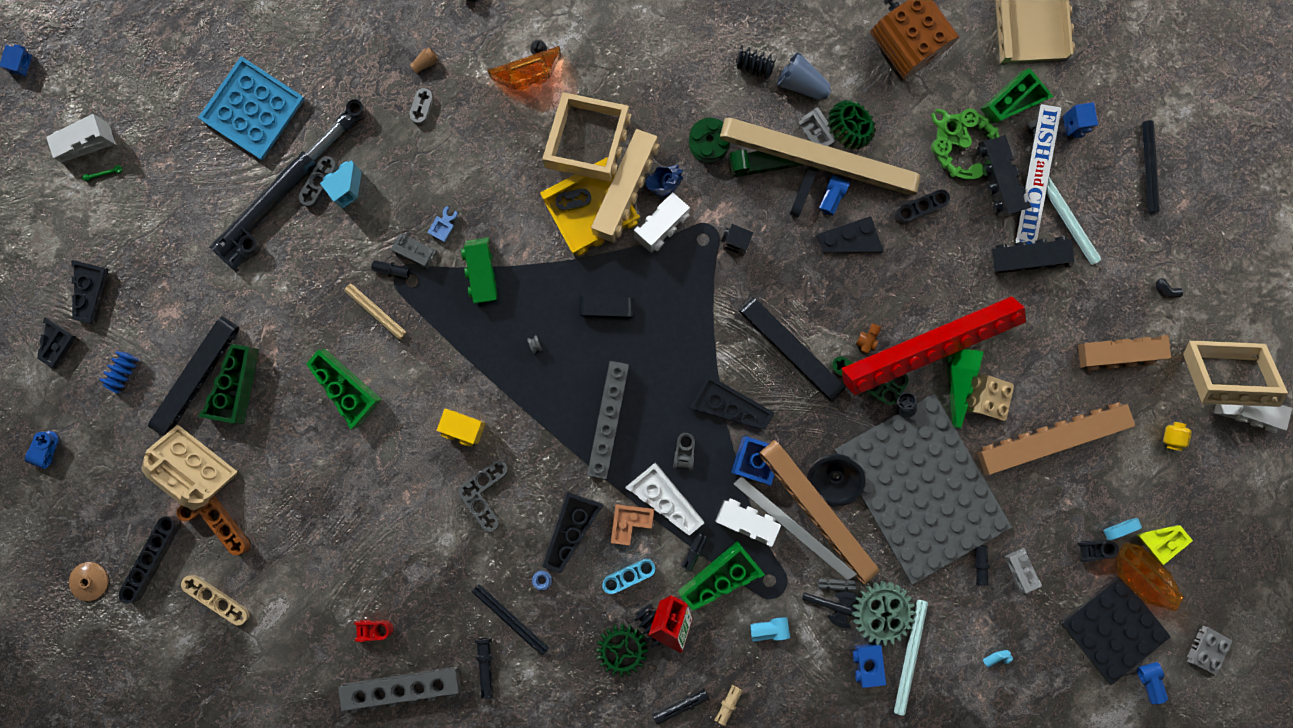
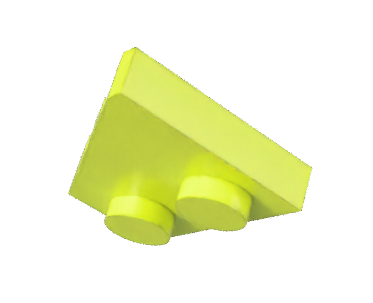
[1137,525,1193,565]

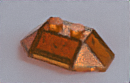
[487,46,561,90]
[1117,542,1184,611]

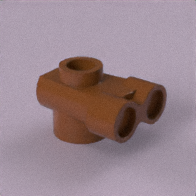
[856,323,882,353]

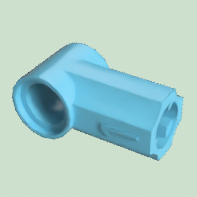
[750,617,790,642]

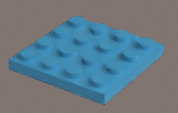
[198,56,305,161]

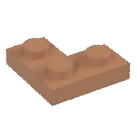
[611,504,654,545]

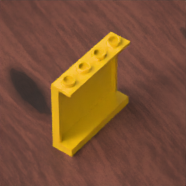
[540,157,640,256]

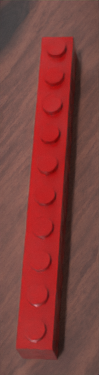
[841,296,1026,395]

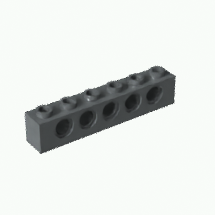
[587,361,629,479]
[338,667,461,713]

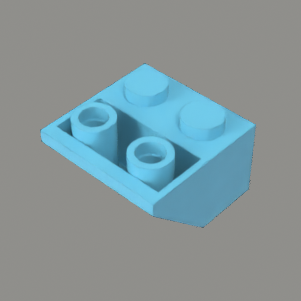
[320,160,362,209]

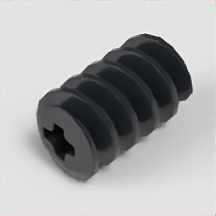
[735,44,777,79]
[634,603,663,648]

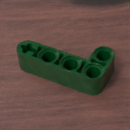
[729,149,804,177]
[830,356,909,405]

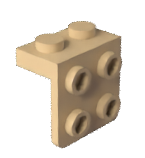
[965,374,1014,421]

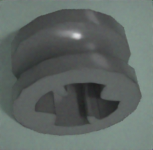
[528,335,542,354]

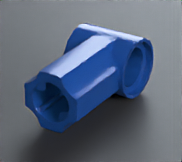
[819,175,850,215]
[1137,662,1168,704]

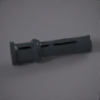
[475,637,494,699]

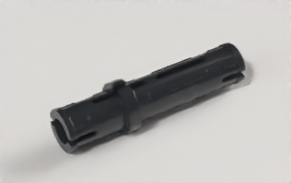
[652,688,710,726]

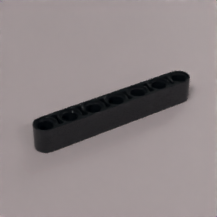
[738,296,846,402]
[148,316,240,436]

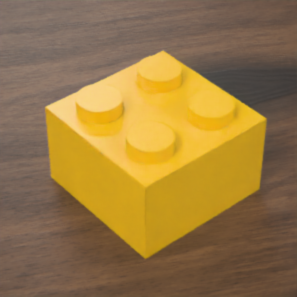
[436,409,486,447]

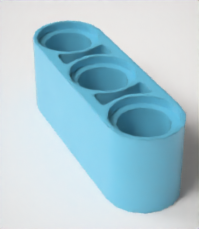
[602,558,655,594]

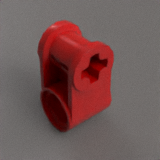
[354,620,394,642]

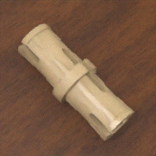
[714,685,743,726]

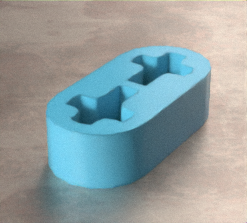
[1103,518,1142,540]

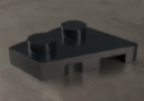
[37,317,77,369]

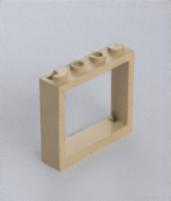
[543,92,632,182]
[1183,341,1288,407]

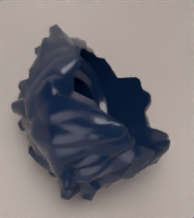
[646,165,683,199]

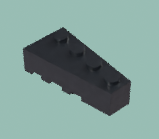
[977,135,1031,217]
[992,237,1075,274]
[541,491,604,573]

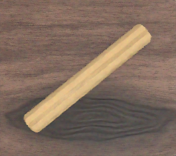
[344,284,406,339]

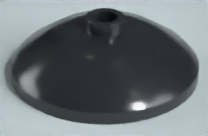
[807,454,866,506]

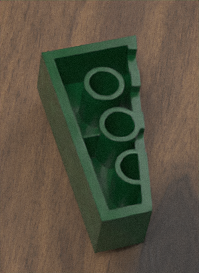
[198,344,259,424]

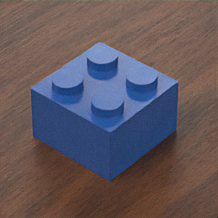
[731,436,774,485]

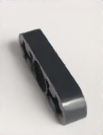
[789,166,818,218]

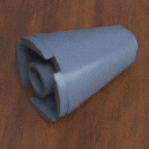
[777,52,832,100]

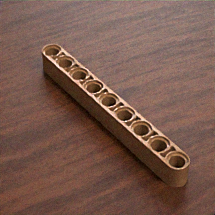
[759,440,880,585]

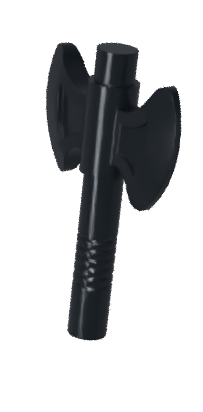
[802,591,860,628]

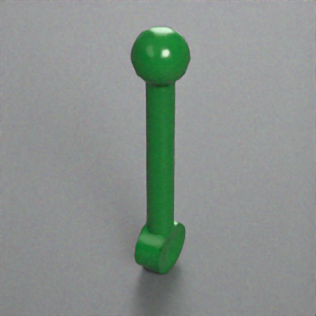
[83,165,123,182]

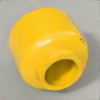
[1163,422,1192,451]

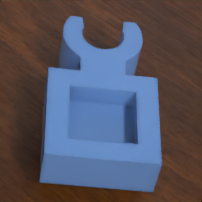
[428,206,458,243]

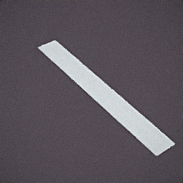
[734,477,857,580]

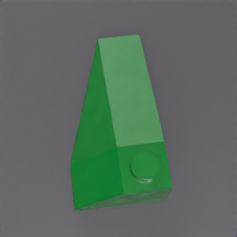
[946,349,983,429]

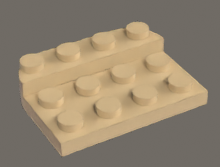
[142,425,237,510]

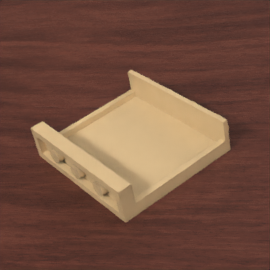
[995,0,1075,64]

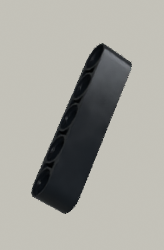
[118,516,181,604]

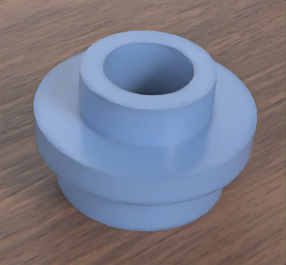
[532,571,552,590]

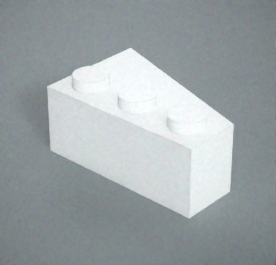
[47,114,116,163]
[634,193,690,253]
[715,498,781,547]

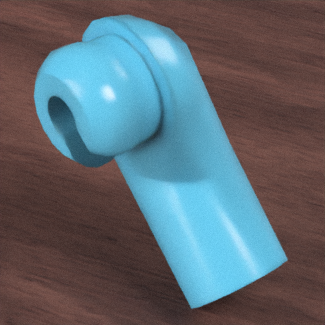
[983,650,1013,668]

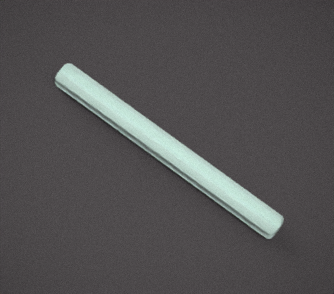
[1046,177,1101,265]
[894,600,928,716]

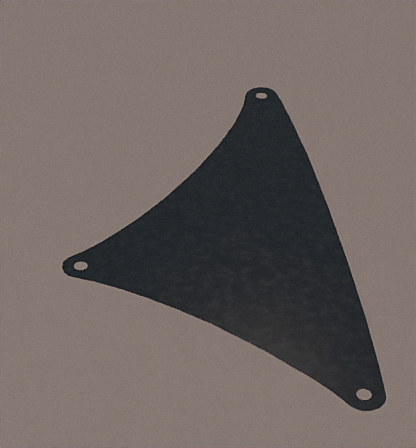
[394,223,788,599]

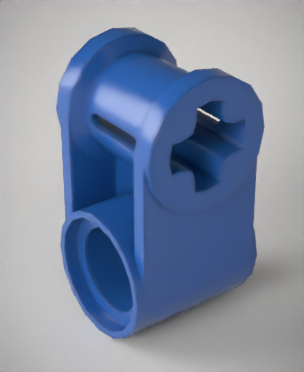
[25,431,59,469]

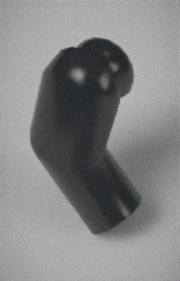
[1156,278,1183,298]

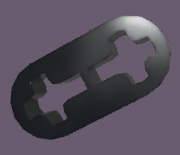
[556,189,591,211]

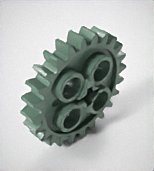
[852,581,916,646]

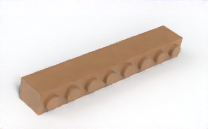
[977,402,1135,474]

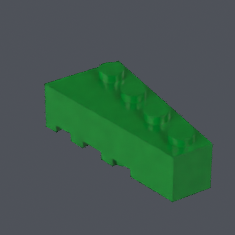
[306,349,382,430]
[678,541,765,611]

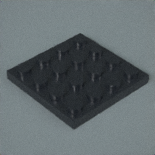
[1060,575,1171,685]

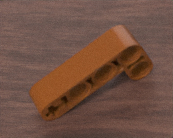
[176,495,250,555]

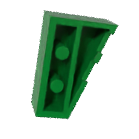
[980,68,1054,123]
[461,237,498,303]

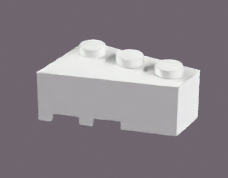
[1214,404,1292,433]

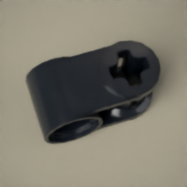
[1077,540,1119,562]

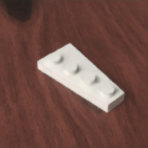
[625,463,704,535]

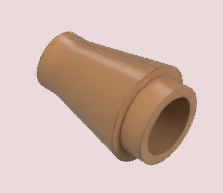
[410,47,439,74]

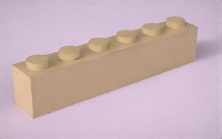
[591,129,660,243]

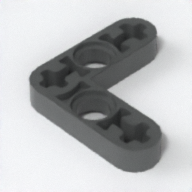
[459,460,508,532]

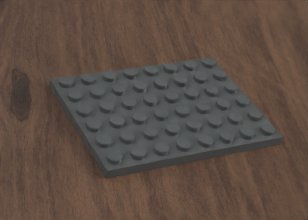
[834,393,1012,585]

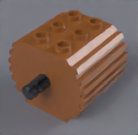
[870,0,960,79]

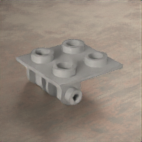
[1187,626,1232,676]

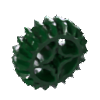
[827,99,876,150]
[596,623,648,677]

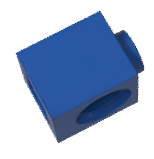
[0,44,32,77]

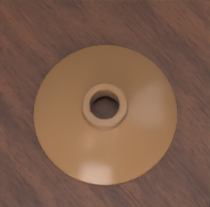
[69,562,108,601]

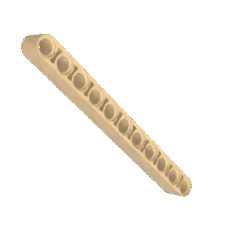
[720,118,921,195]

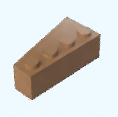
[1078,335,1171,371]

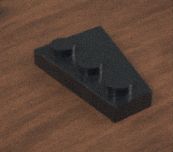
[817,216,884,253]
[71,260,109,324]

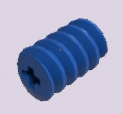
[99,351,140,394]

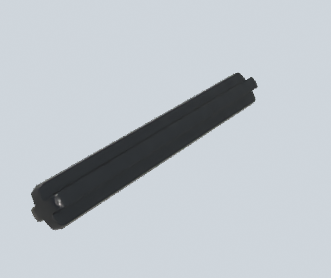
[1142,120,1160,213]
[472,584,548,655]

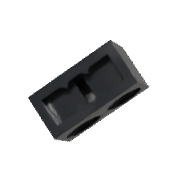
[721,224,754,256]

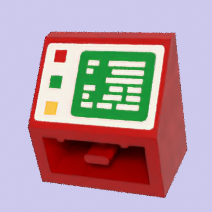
[649,595,693,653]

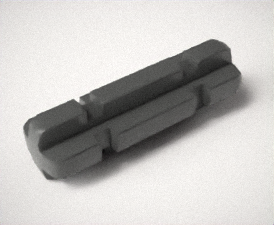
[818,579,856,591]

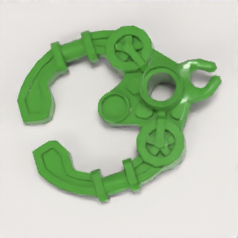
[931,108,1000,180]

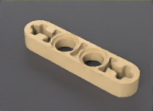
[181,575,249,625]

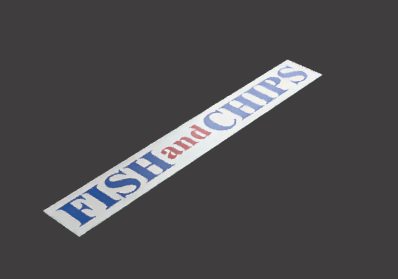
[1016,104,1061,244]

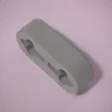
[409,88,434,125]

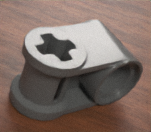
[673,433,695,470]

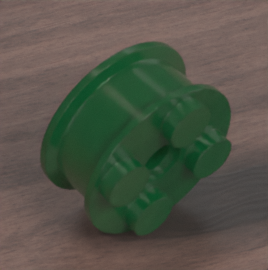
[688,117,730,163]

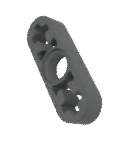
[299,156,337,207]

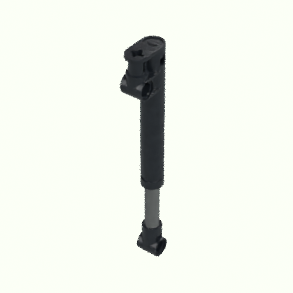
[209,99,367,272]

